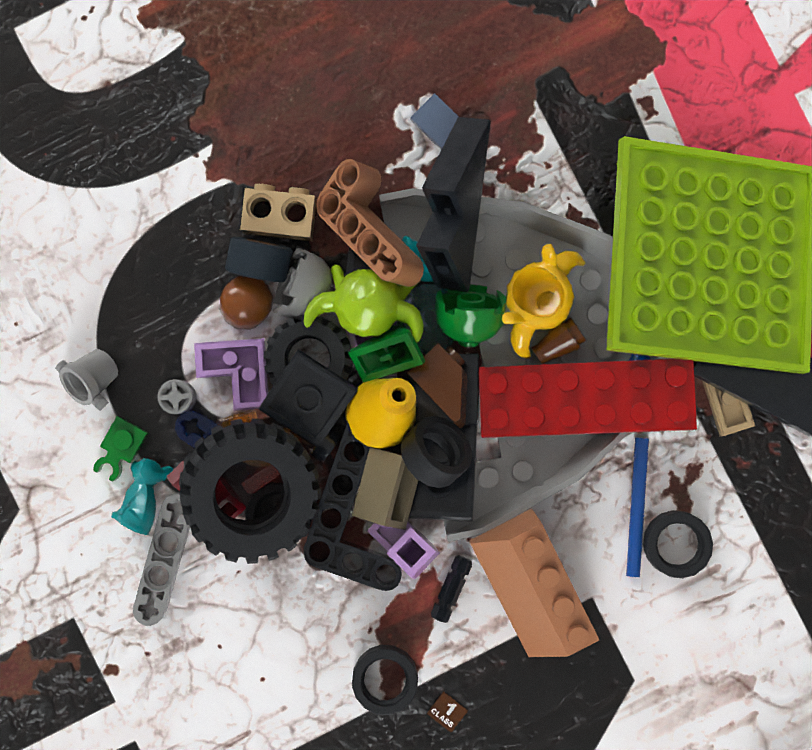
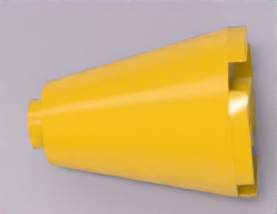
[345,378,416,449]

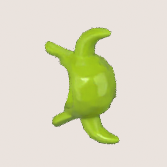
[303,264,424,343]

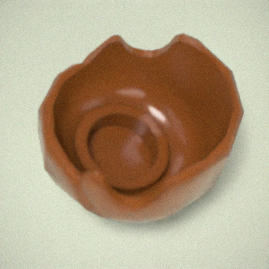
[219,275,273,330]

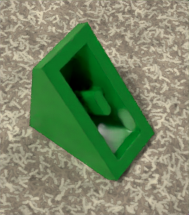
[348,325,425,383]

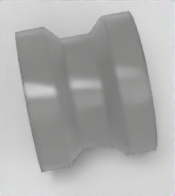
[158,379,197,414]

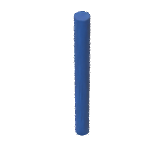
[626,438,649,577]

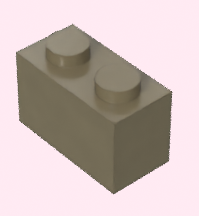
[352,447,418,530]

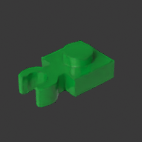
[93,416,149,482]

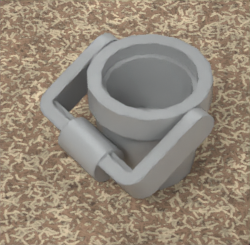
[55,349,118,411]

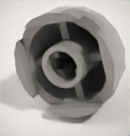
[273,248,336,320]

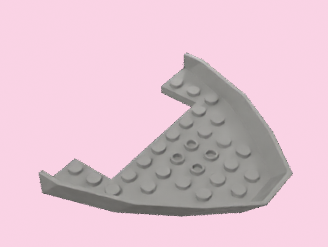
[379,188,674,542]

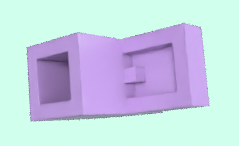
[367,522,440,579]

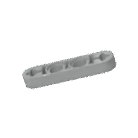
[133,492,190,626]

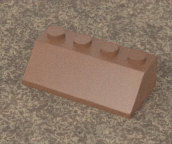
[469,508,599,657]

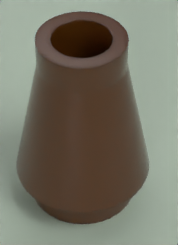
[532,317,587,364]

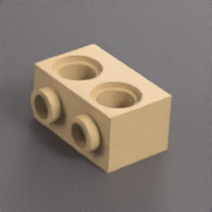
[240,184,317,241]

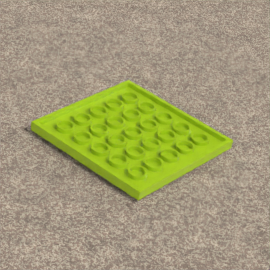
[606,136,812,374]

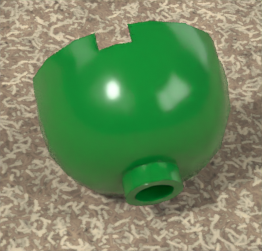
[435,284,506,347]

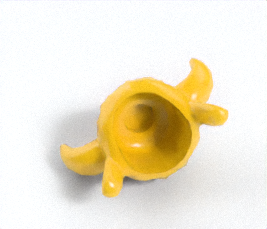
[502,244,586,359]

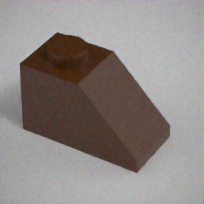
[407,343,467,429]

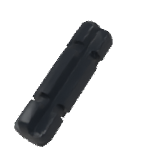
[431,555,472,623]

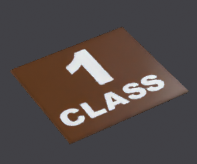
[427,692,468,732]

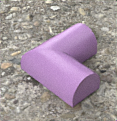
[194,338,268,411]

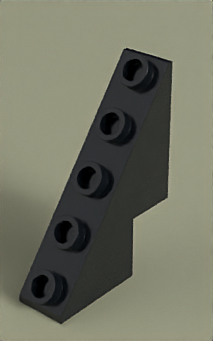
[416,117,491,292]

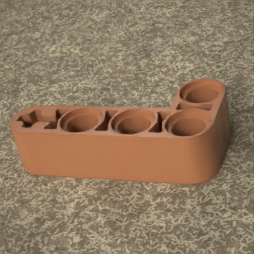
[316,159,424,287]

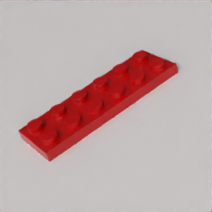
[479,359,697,438]

